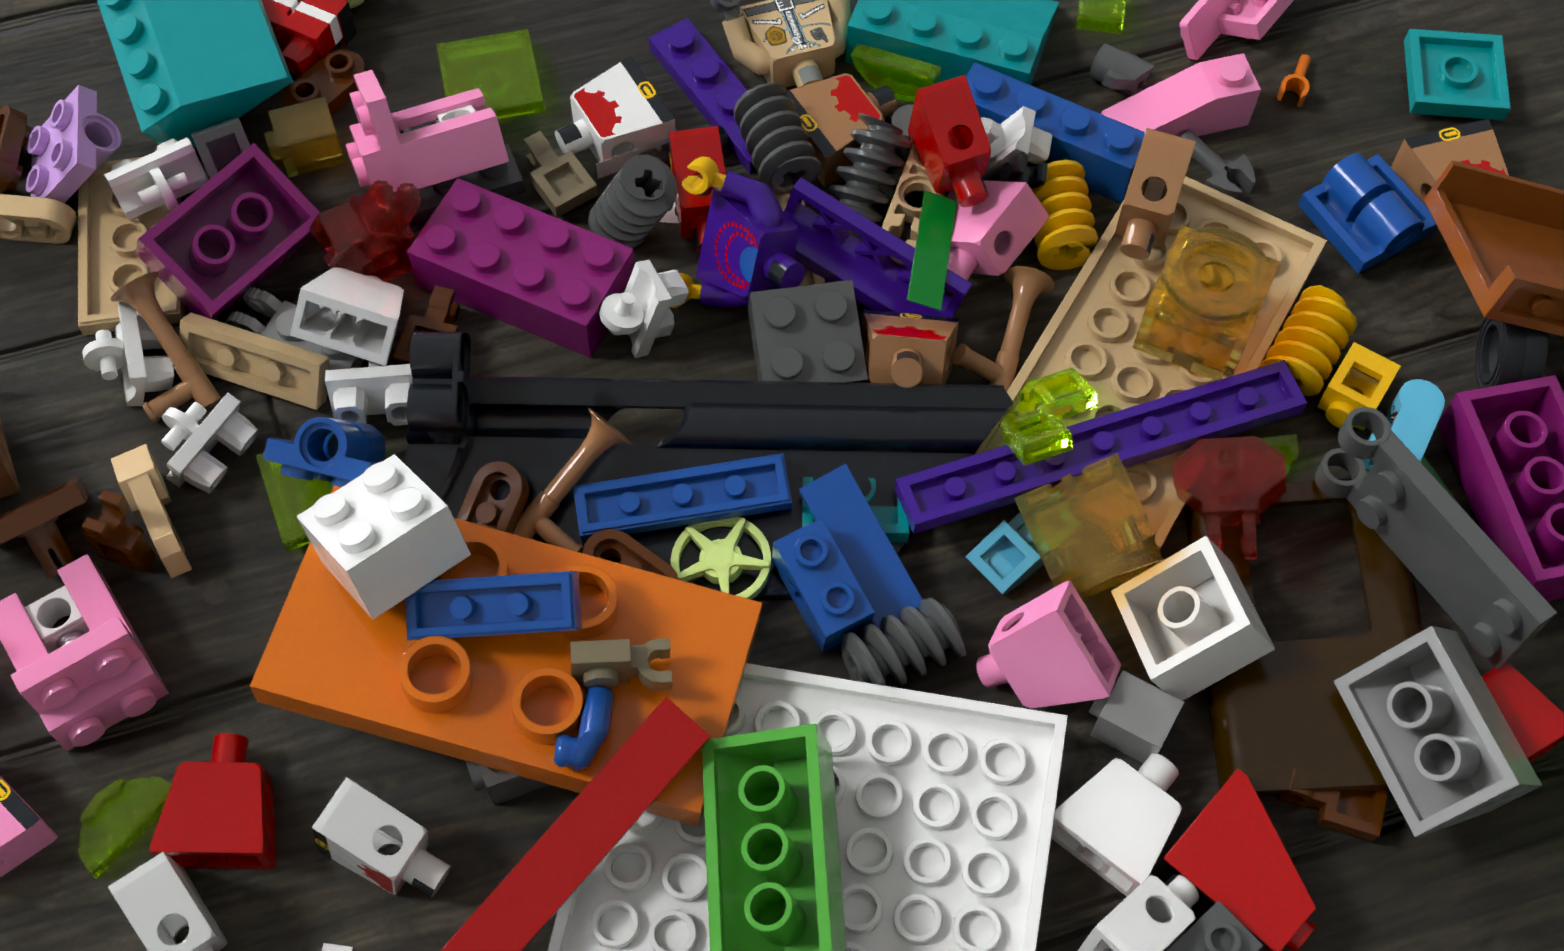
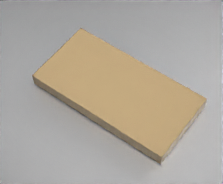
[78,157,185,336]

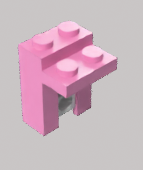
[345,70,509,202]
[0,554,169,751]

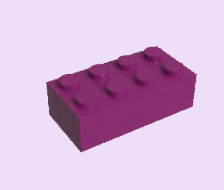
[407,178,635,358]
[1437,375,1564,601]

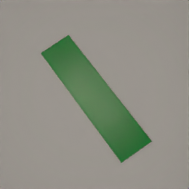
[907,190,957,311]

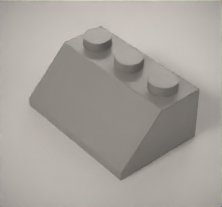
[1333,626,1542,837]

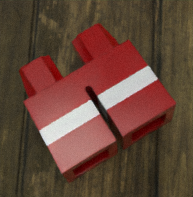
[262,0,357,77]

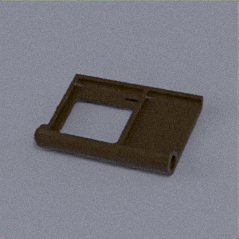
[1184,478,1424,795]

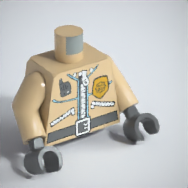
[710,0,851,88]

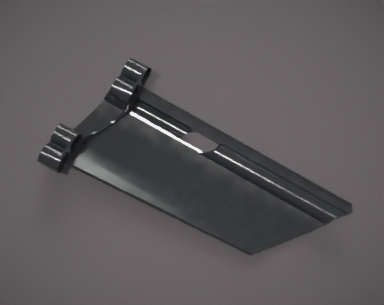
[403,331,1013,601]

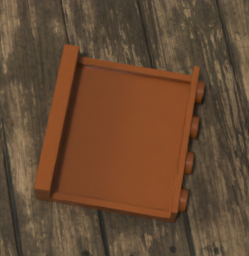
[1424,161,1564,337]

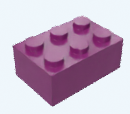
[135,143,325,320]

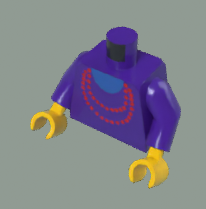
[670,156,805,309]

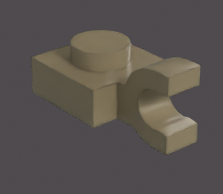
[524,131,598,218]
[570,638,673,691]

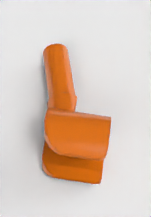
[1277,54,1311,107]

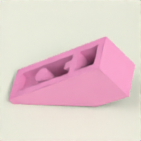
[1101,53,1261,137]

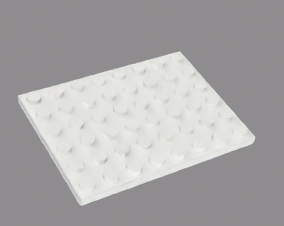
[548,663,1068,951]

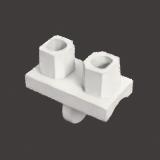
[981,106,1052,175]
[104,137,209,221]
[599,260,689,358]
[82,302,174,407]
[325,361,413,426]
[161,392,258,494]

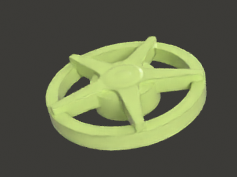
[671,517,772,600]

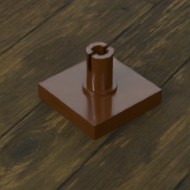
[0,476,89,579]

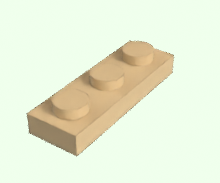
[179,312,330,410]

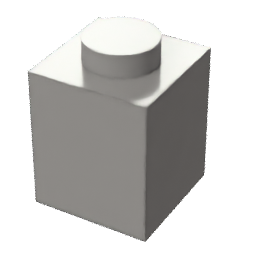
[1089,670,1184,763]

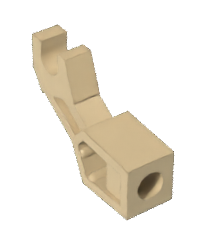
[111,444,192,579]

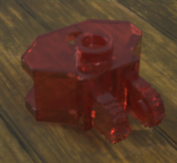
[310,180,422,282]
[1173,436,1287,560]

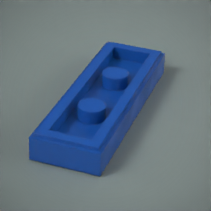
[799,464,923,629]
[405,571,582,640]

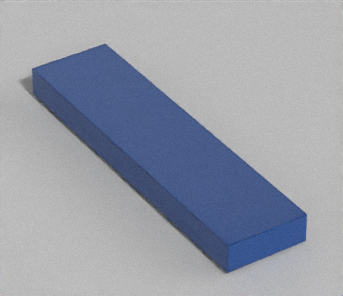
[573,453,792,542]

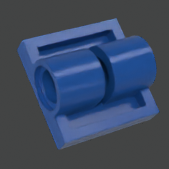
[1298,153,1438,274]
[263,417,408,487]

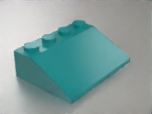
[97,0,293,148]
[845,0,1059,85]

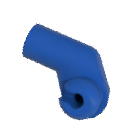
[554,686,614,771]

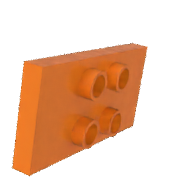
[250,485,762,827]

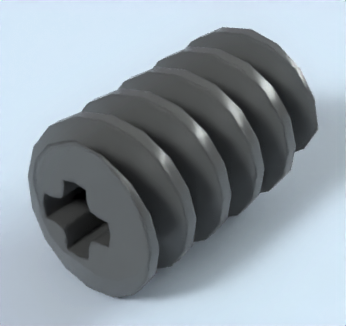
[733,83,822,193]
[828,113,913,222]
[588,154,678,249]
[841,598,966,686]

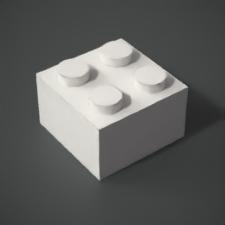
[296,454,471,620]
[1111,535,1275,701]

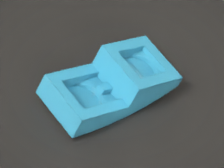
[966,492,1083,596]

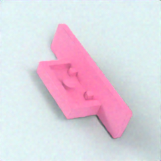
[1180,0,1294,60]

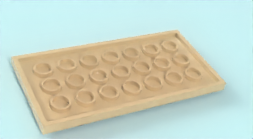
[975,176,1327,556]

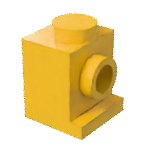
[1317,342,1401,431]

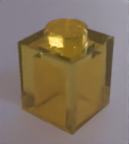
[265,97,345,177]

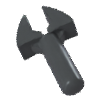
[1180,130,1255,200]

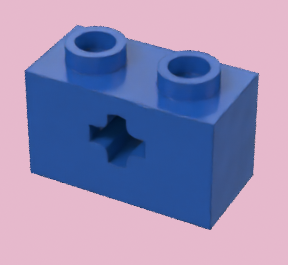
[772,518,875,653]

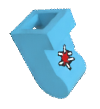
[1362,379,1445,470]

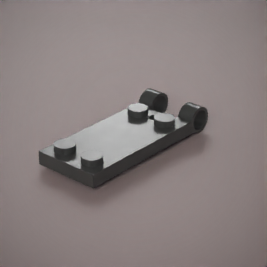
[1315,407,1557,670]

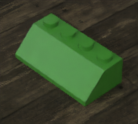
[702,724,847,951]

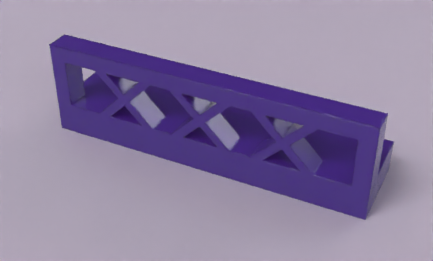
[783,177,972,318]

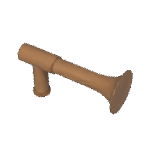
[952,266,1055,391]
[110,272,222,423]
[513,408,632,553]

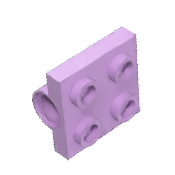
[26,84,122,203]

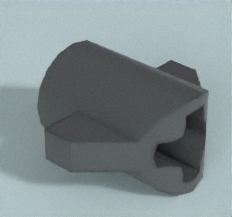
[1089,43,1155,96]

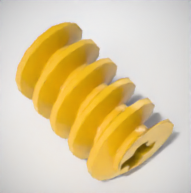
[1031,160,1098,270]
[1259,285,1357,396]

